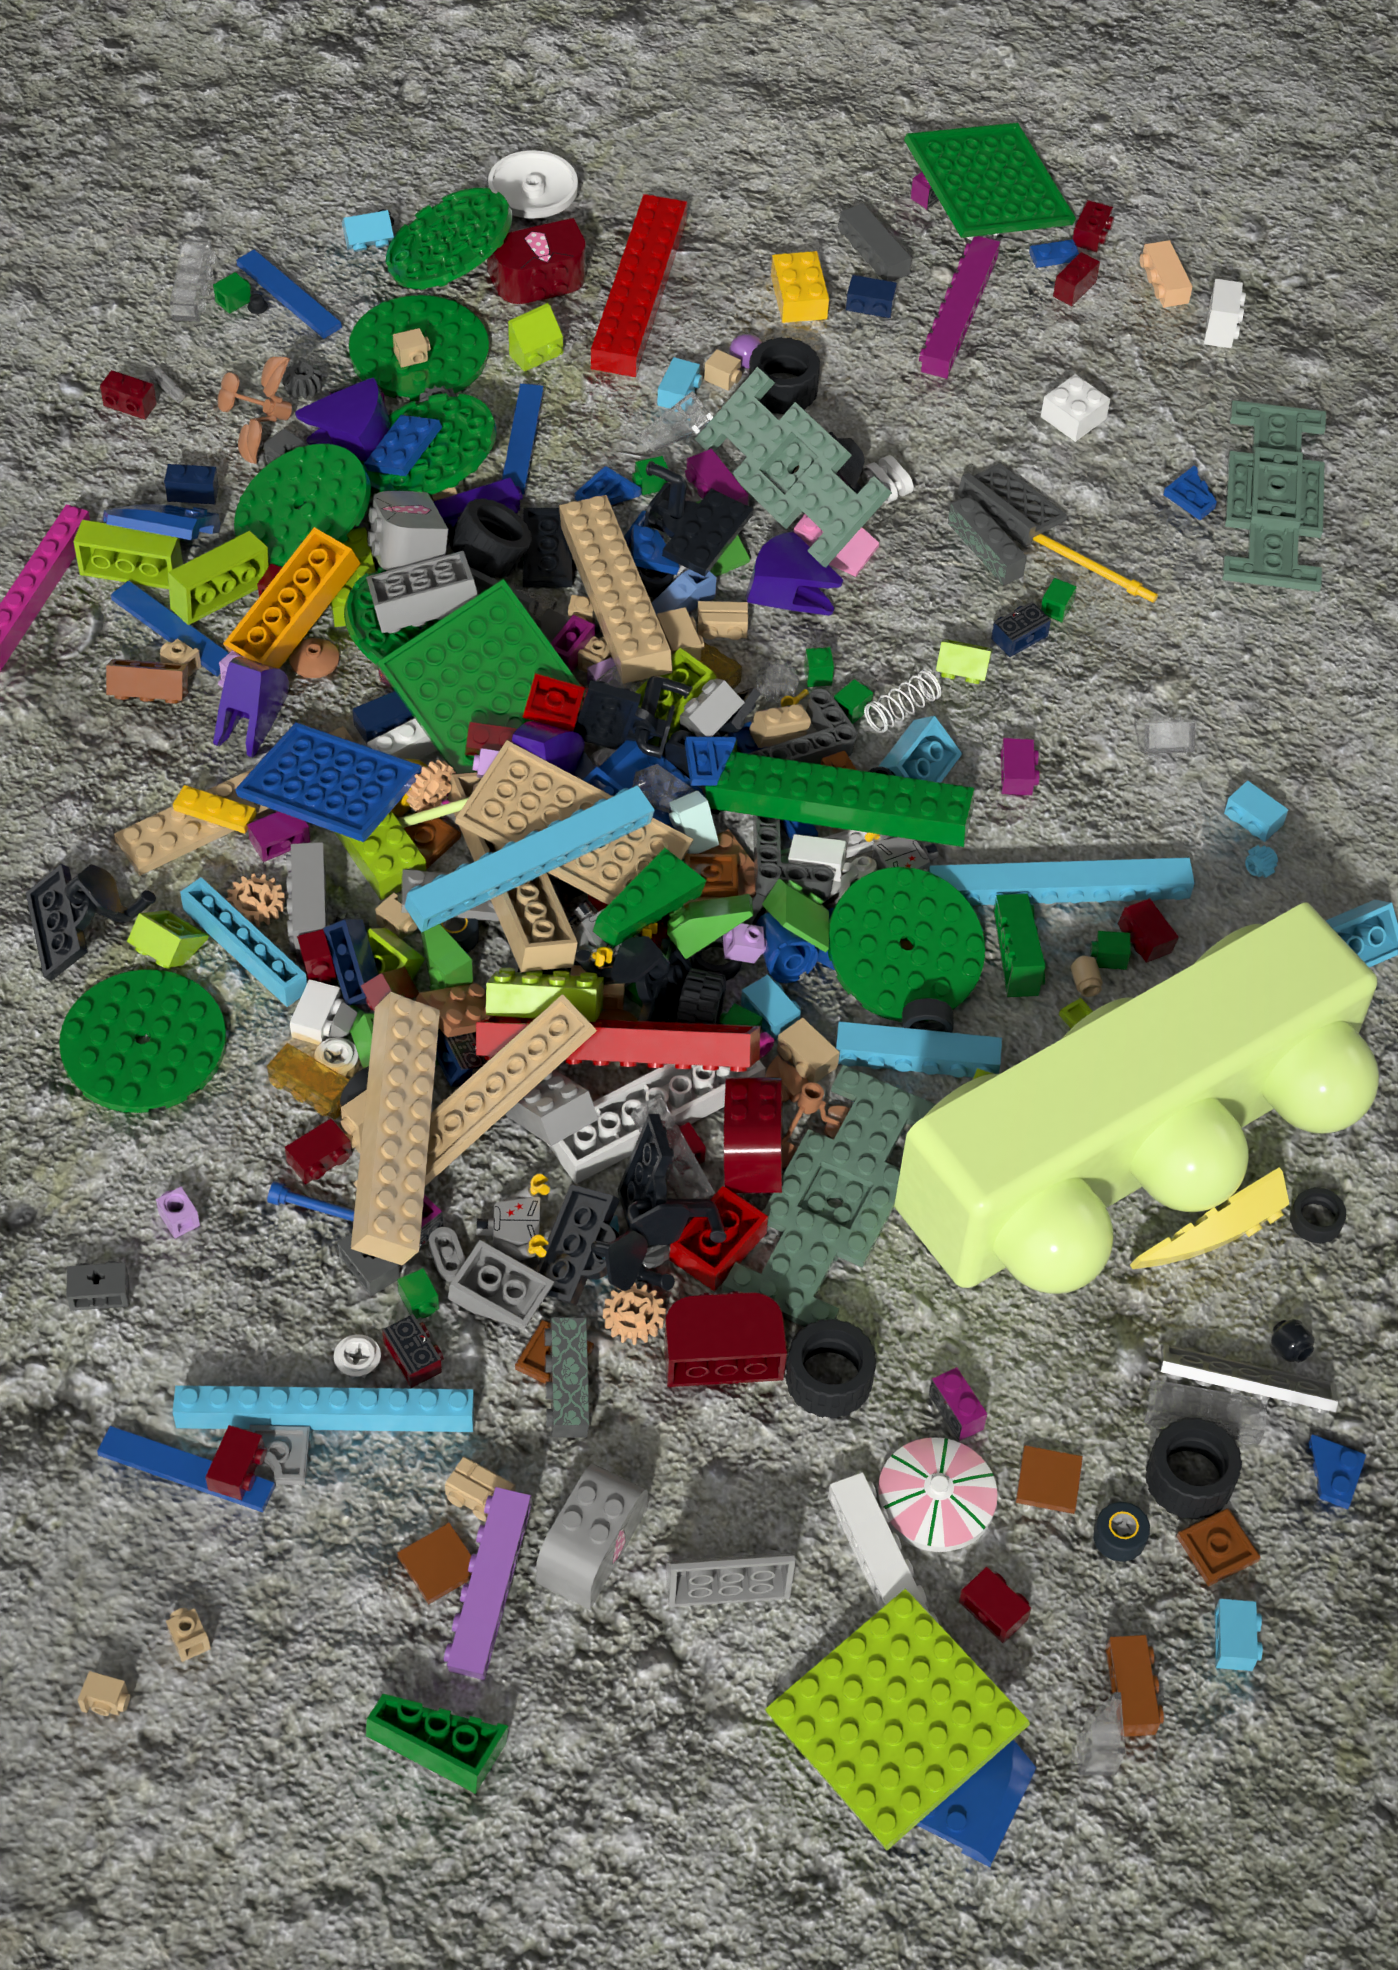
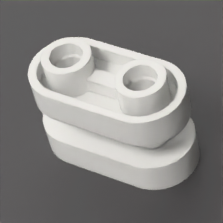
[862,455,914,504]

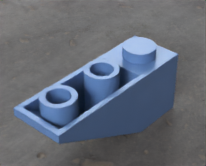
[651,569,716,616]

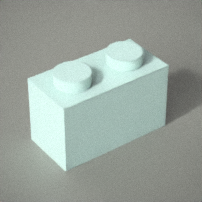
[669,790,719,854]

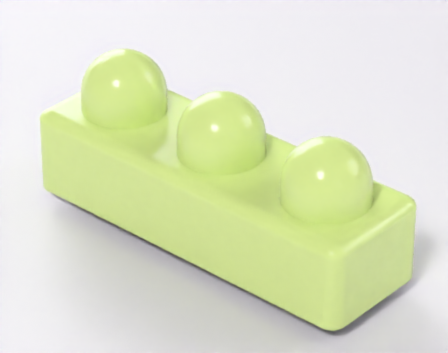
[894,902,1379,1294]

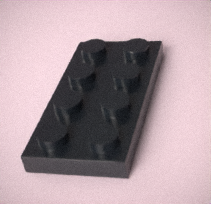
[523,508,572,588]

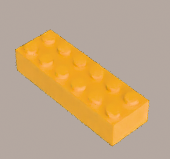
[223,527,361,669]

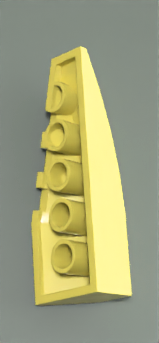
[1130,1167,1289,1269]

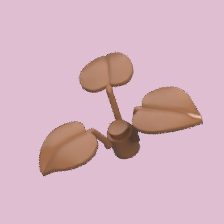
[217,357,292,464]
[765,1056,851,1170]

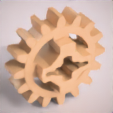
[406,759,456,812]
[226,874,285,928]
[603,1283,666,1345]

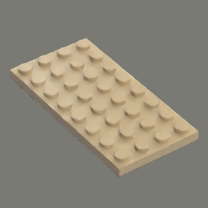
[455,740,693,905]

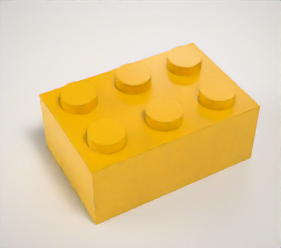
[771,251,829,323]

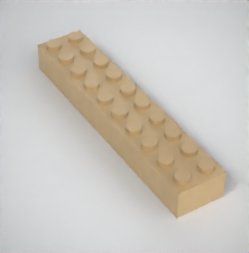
[559,495,672,684]
[448,773,578,972]
[351,992,440,1265]

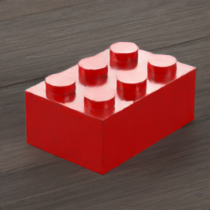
[669,1186,768,1292]

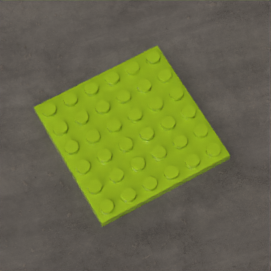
[764,1588,1030,1851]

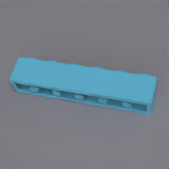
[180,877,307,1007]
[836,1021,1002,1078]

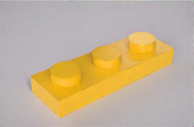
[173,785,256,834]

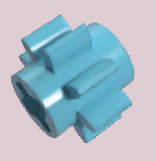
[1245,845,1278,878]

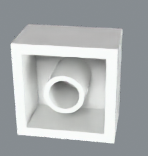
[1204,279,1246,348]
[1041,374,1110,442]

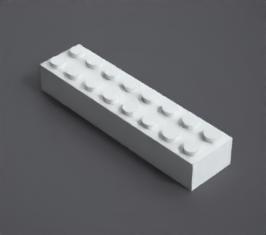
[548,1060,766,1184]

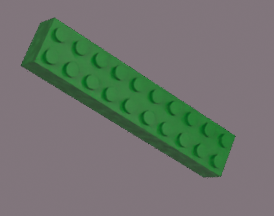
[705,752,975,847]

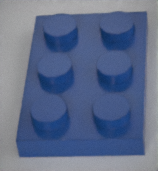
[364,415,442,476]

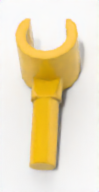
[781,689,809,707]

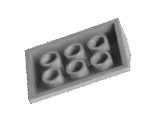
[366,551,478,633]
[666,1550,795,1607]

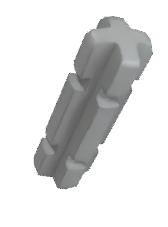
[151,367,186,403]

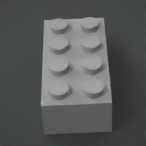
[286,842,329,962]
[505,1070,599,1146]

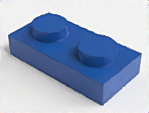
[1029,239,1079,268]

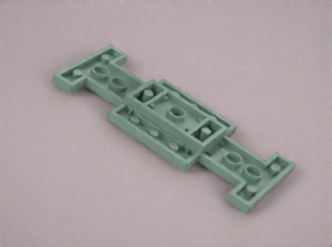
[695,367,892,568]
[1222,400,1326,592]
[723,1065,936,1327]

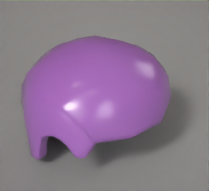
[729,334,762,368]

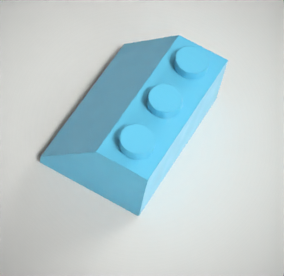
[878,716,962,783]
[1326,899,1398,967]

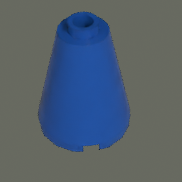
[755,913,818,984]

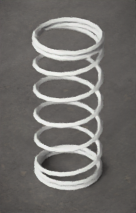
[864,670,941,733]

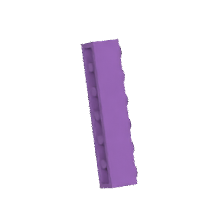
[444,1487,532,1680]

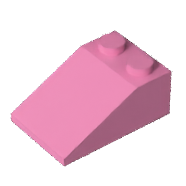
[794,514,879,577]

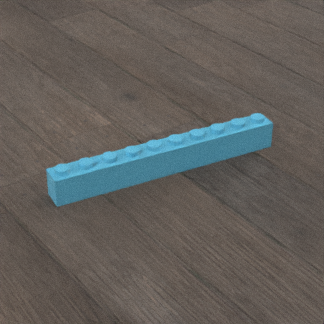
[405,785,655,932]
[929,858,1194,906]
[173,1385,474,1432]

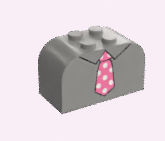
[367,491,448,571]
[536,1463,648,1610]

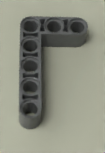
[749,689,857,765]
[753,815,834,901]

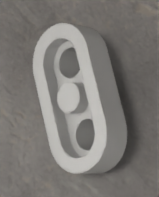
[429,1227,465,1281]

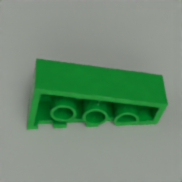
[592,848,707,948]
[993,894,1045,997]
[366,1694,508,1794]

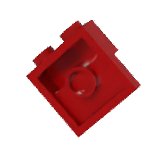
[523,673,585,732]

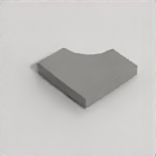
[250,1425,310,1485]

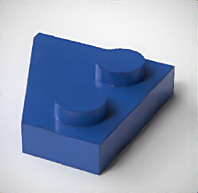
[575,466,641,505]
[1163,466,1217,520]
[631,525,679,575]
[685,737,736,786]
[1309,1434,1366,1509]

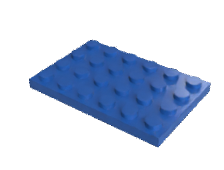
[235,722,422,842]

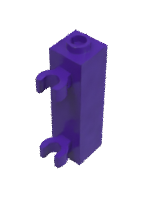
[433,478,523,533]

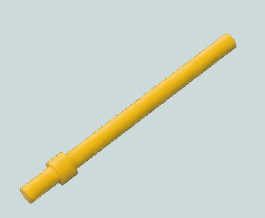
[1033,534,1158,603]

